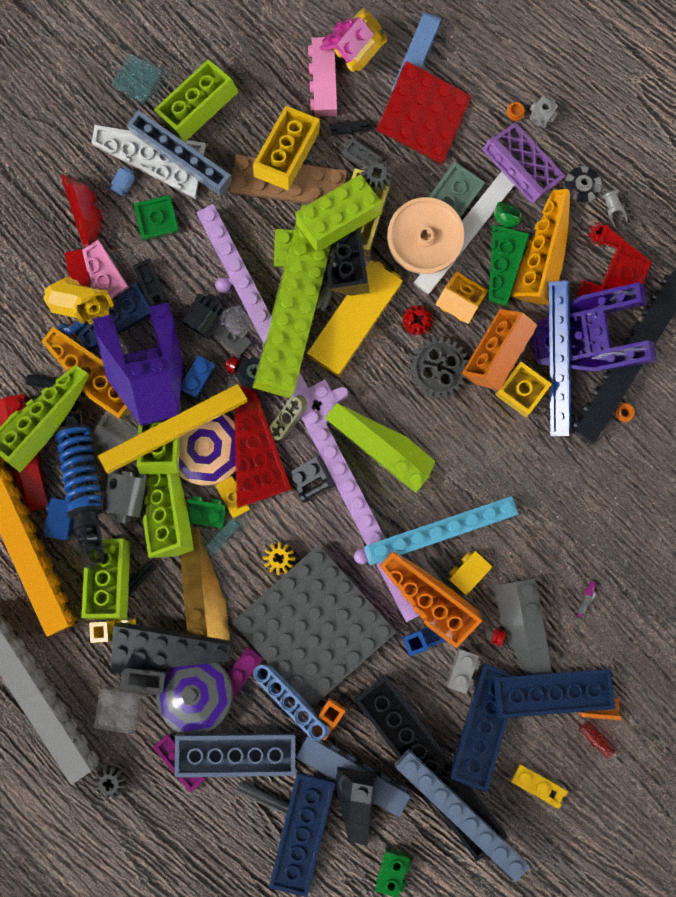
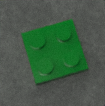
[133,195,179,241]

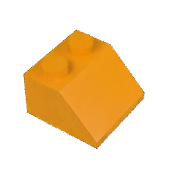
[435,271,488,324]

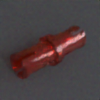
[578,722,615,759]

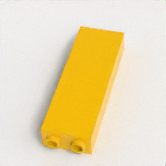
[307,260,403,377]

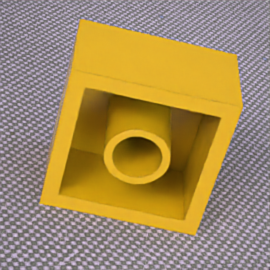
[495,361,552,418]

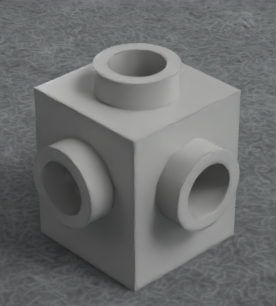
[529,96,558,129]

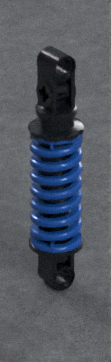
[54,400,105,569]

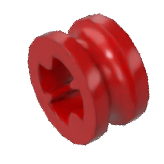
[490,627,506,647]

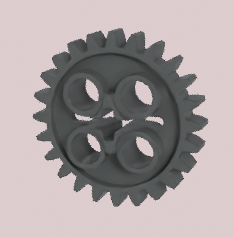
[407,336,469,398]

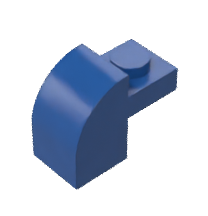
[403,627,446,656]

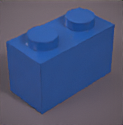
[181,355,217,400]
[42,498,74,541]

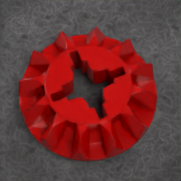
[402,305,433,335]

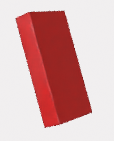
[64,249,91,287]

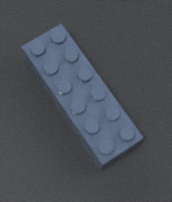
[175,733,295,777]

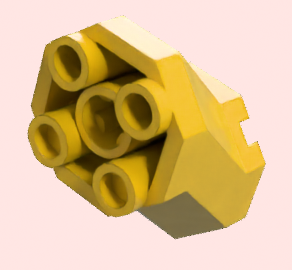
[334,8,387,72]
[43,277,114,324]

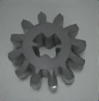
[361,159,393,193]
[93,766,127,801]

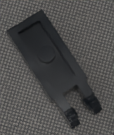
[133,258,167,306]

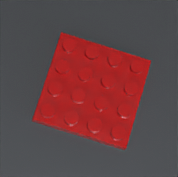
[376,61,471,164]

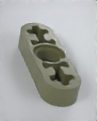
[269,395,308,440]

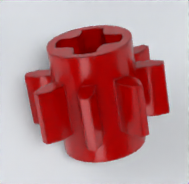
[587,222,608,247]

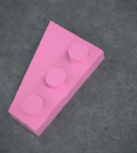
[82,239,129,299]

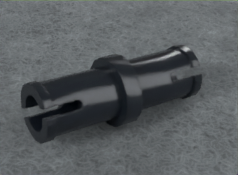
[330,119,368,136]

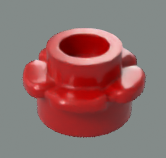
[225,356,241,374]

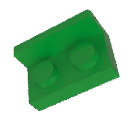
[186,496,227,528]

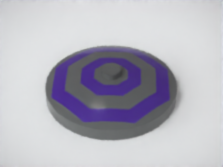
[156,663,233,734]

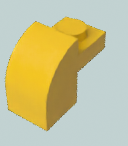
[89,619,136,643]

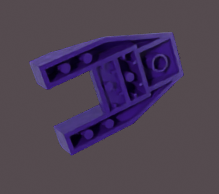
[532,282,657,372]
[92,303,183,426]

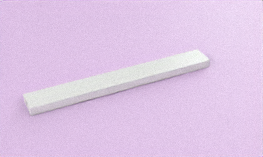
[414,171,515,295]

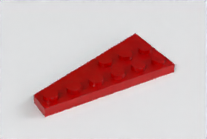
[234,386,291,509]

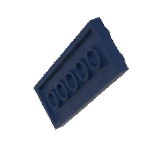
[448,664,516,792]
[494,669,616,719]
[269,772,336,897]

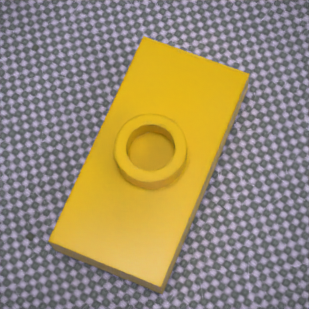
[215,476,251,519]

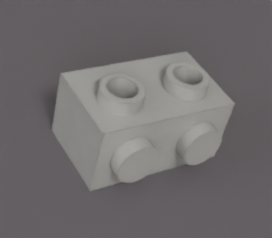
[446,648,480,694]

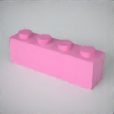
[308,37,337,117]

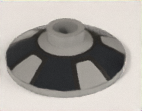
[564,166,602,203]

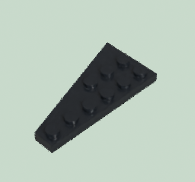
[111,622,232,674]

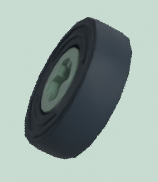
[237,358,260,390]

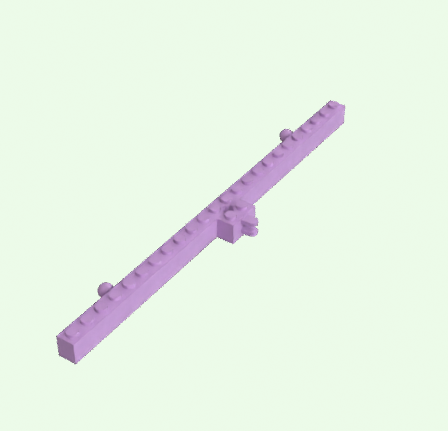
[196,204,419,622]

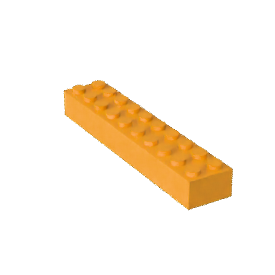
[0,457,77,637]

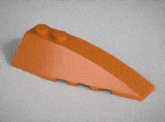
[380,551,483,648]

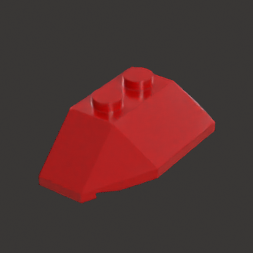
[60,174,103,248]

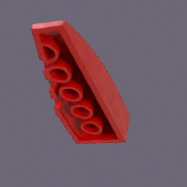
[0,394,49,512]

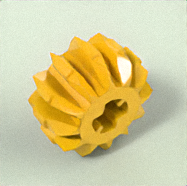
[262,542,296,575]

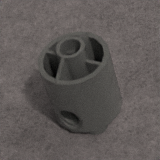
[103,470,148,524]

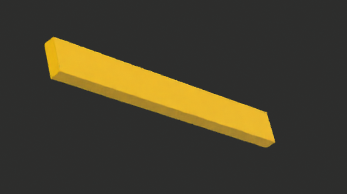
[98,384,247,474]

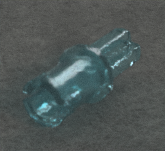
[207,518,240,553]

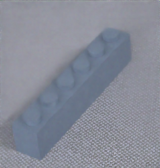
[127,110,232,197]
[296,735,411,817]

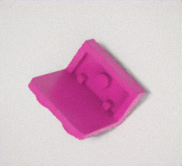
[320,17,374,63]

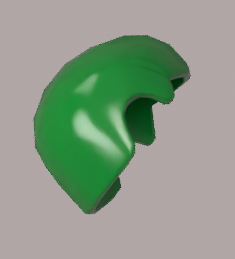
[494,202,523,228]

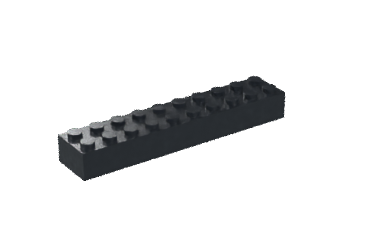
[354,674,508,861]

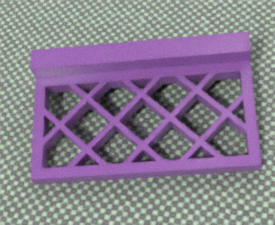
[482,122,566,204]

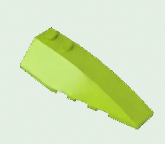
[0,365,89,472]
[324,403,436,493]
[143,474,194,558]

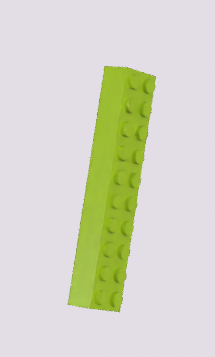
[252,205,331,398]

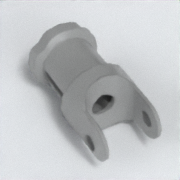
[602,190,628,227]

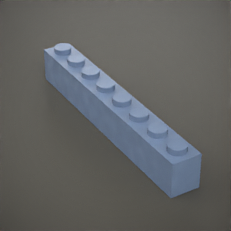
[395,749,530,882]

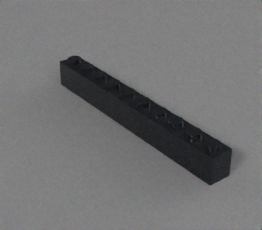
[572,271,676,445]

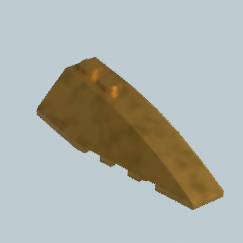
[180,527,230,640]

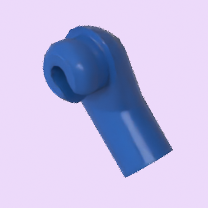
[58,321,87,336]

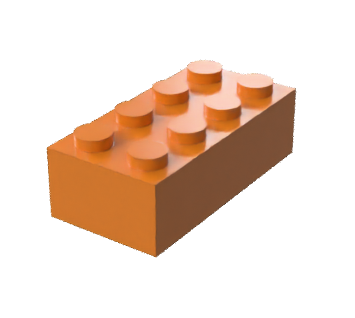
[462,309,537,391]

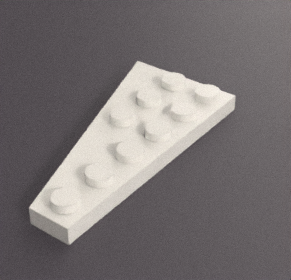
[91,125,206,199]

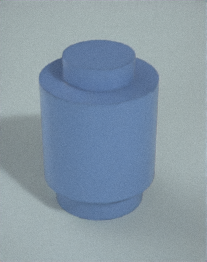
[110,167,136,197]

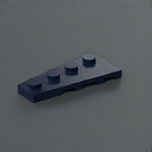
[78,282,150,352]

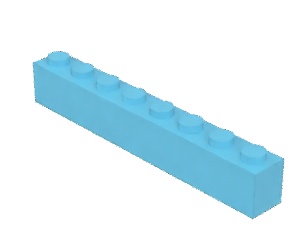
[363,496,519,566]

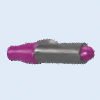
[577,581,596,617]

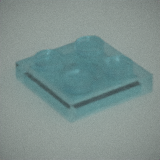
[111,53,163,105]

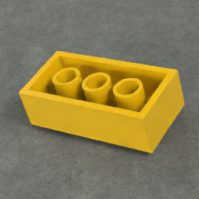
[253,106,320,190]

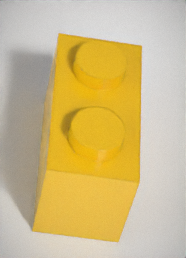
[448,551,492,595]

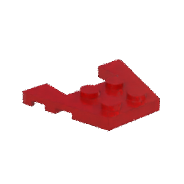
[576,225,652,297]

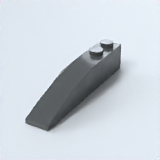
[494,578,552,676]

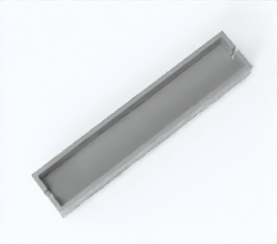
[0,607,99,785]

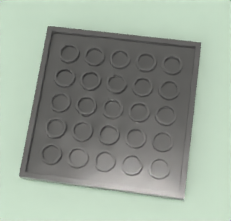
[233,544,397,707]

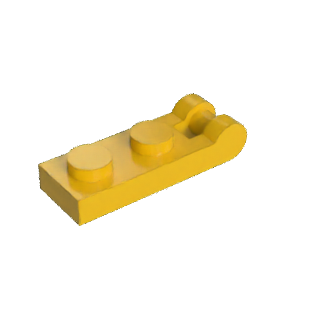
[510,763,569,809]

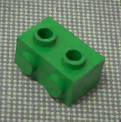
[375,847,411,897]

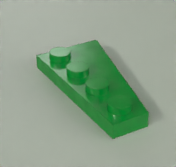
[489,225,529,307]

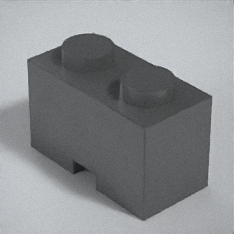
[120,668,165,695]

